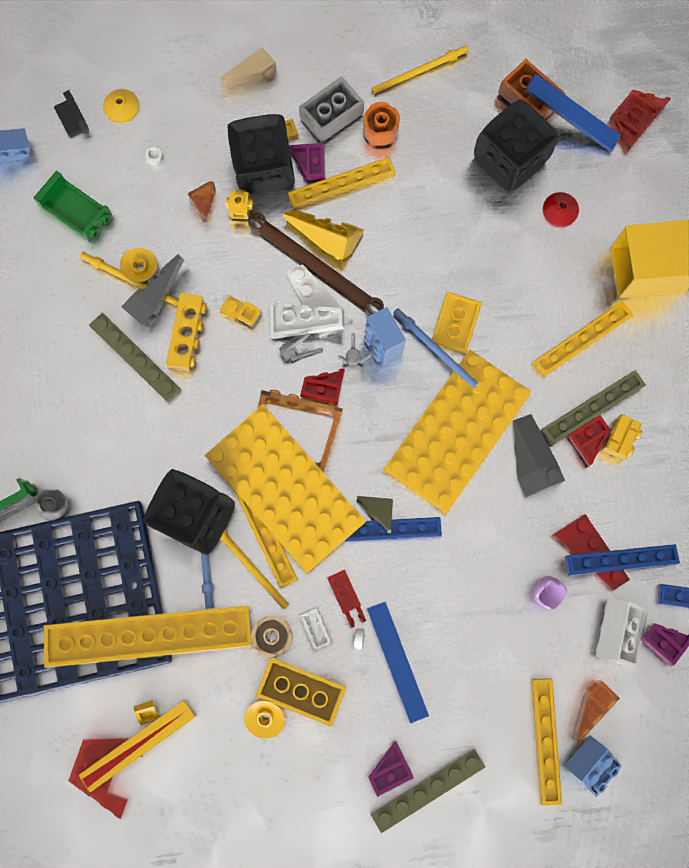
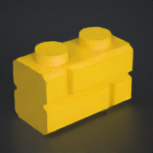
[602,414,642,460]

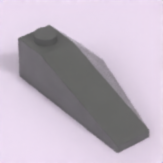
[121,254,184,327]
[513,414,565,498]

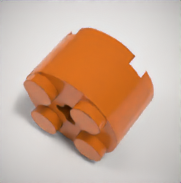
[363,102,400,146]

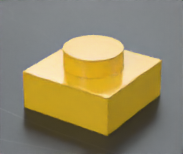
[219,295,244,321]
[236,301,262,327]
[134,700,159,725]

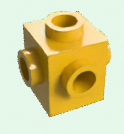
[226,189,253,219]

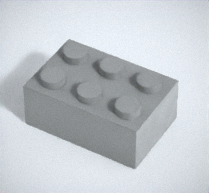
[299,76,364,143]

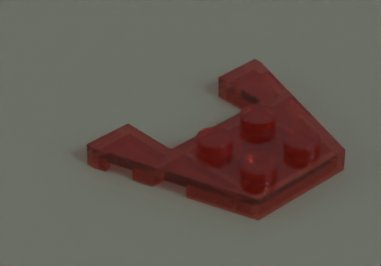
[68,738,143,819]

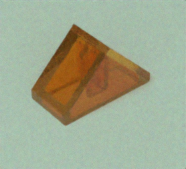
[188,181,216,222]

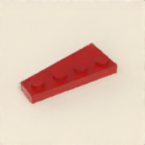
[552,514,630,591]

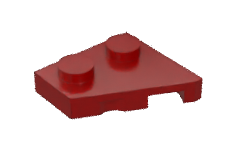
[300,368,345,405]
[568,415,611,467]

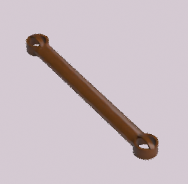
[248,213,384,316]

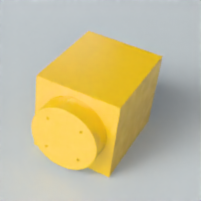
[610,220,689,299]

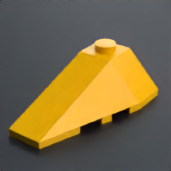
[283,210,364,260]

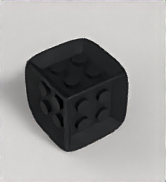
[474,99,558,192]
[227,114,295,194]
[143,469,235,555]

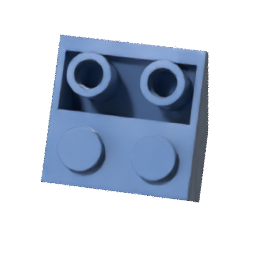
[564,735,622,797]

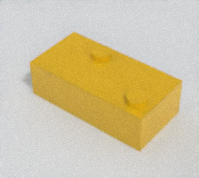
[255,657,347,727]

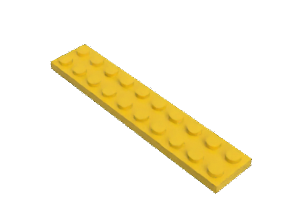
[44,605,252,668]

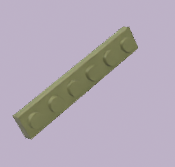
[89,312,181,403]
[541,370,646,446]
[370,748,485,833]

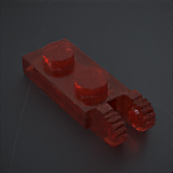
[327,570,366,628]

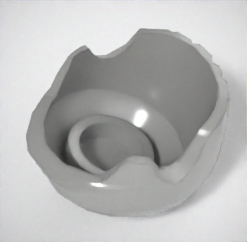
[34,489,68,521]

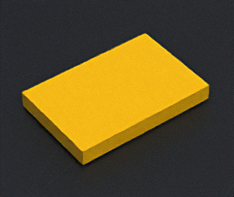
[432,292,482,355]

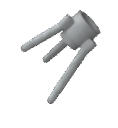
[279,333,323,362]
[338,333,372,366]

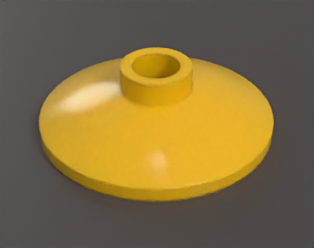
[103,89,139,122]
[120,248,158,283]
[244,700,285,739]

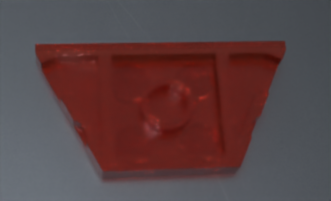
[610,90,671,151]

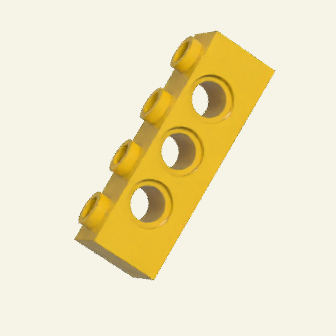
[166,292,207,373]

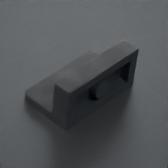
[54,90,89,137]

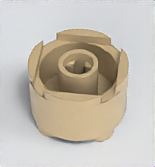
[251,616,293,657]

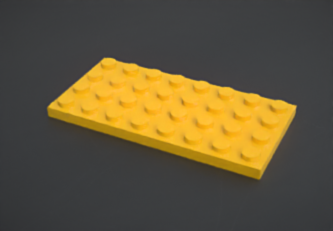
[383,349,532,515]
[204,404,366,573]

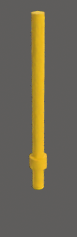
[371,45,469,94]
[80,252,179,307]
[220,529,289,610]

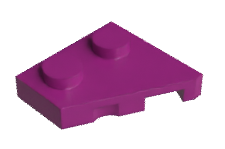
[289,142,325,181]
[640,623,689,667]
[368,741,414,797]

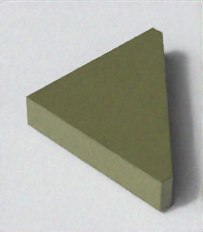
[357,496,393,533]

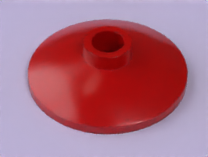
[543,192,579,227]

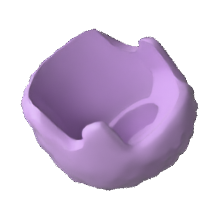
[533,576,567,610]

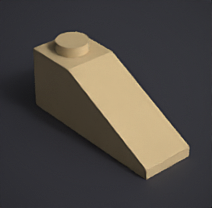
[220,47,277,89]

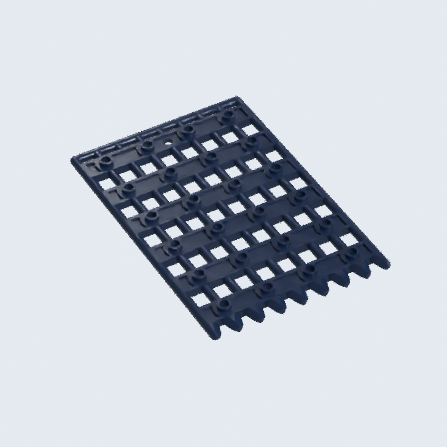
[0,501,172,703]

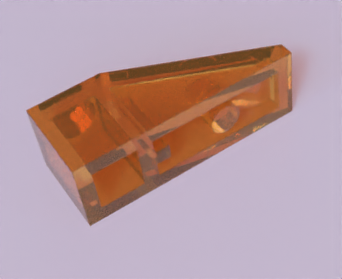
[572,680,620,743]

